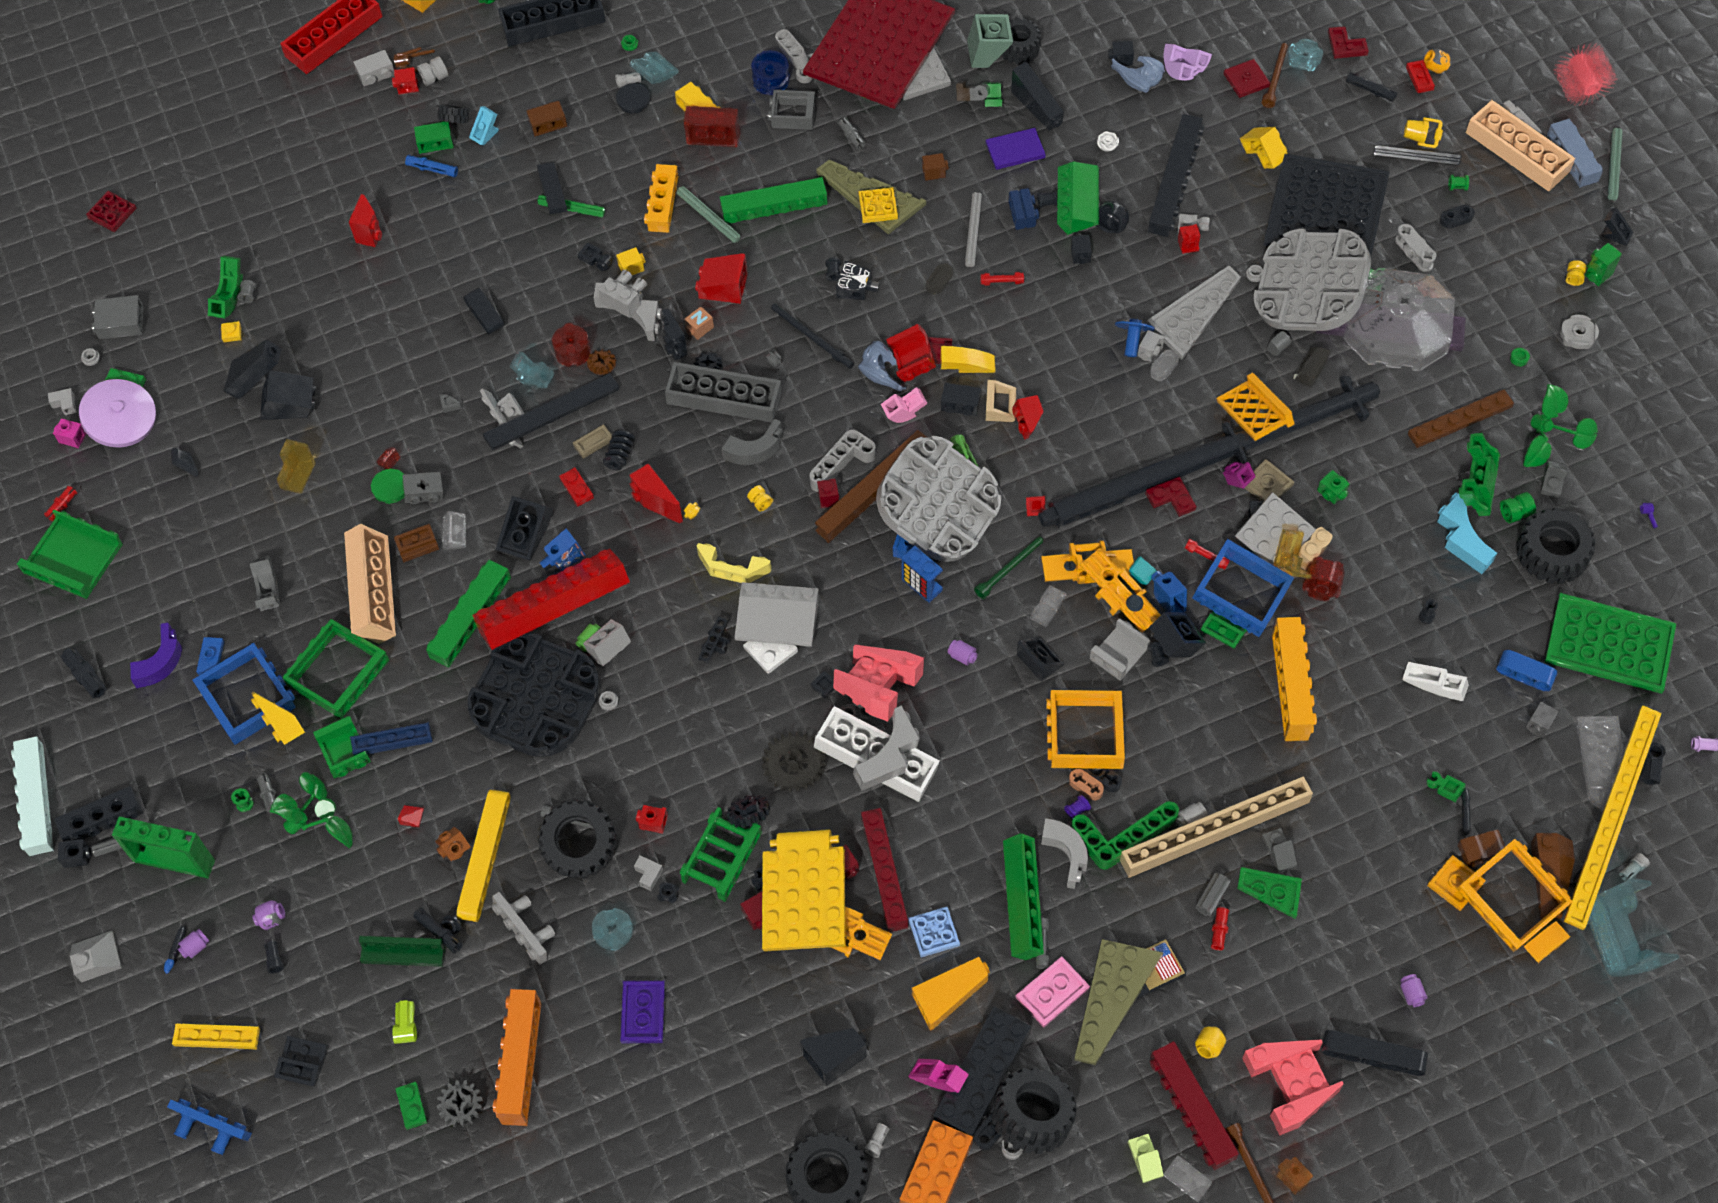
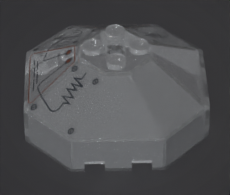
[1344,268,1455,371]

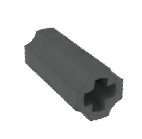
[1195,873,1231,917]

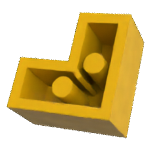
[1240,127,1287,169]

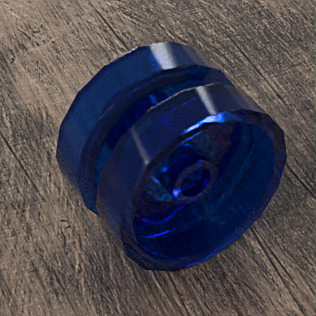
[751,50,790,95]

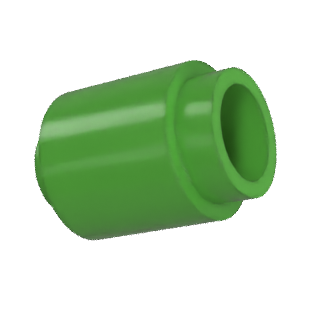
[575,624,601,653]

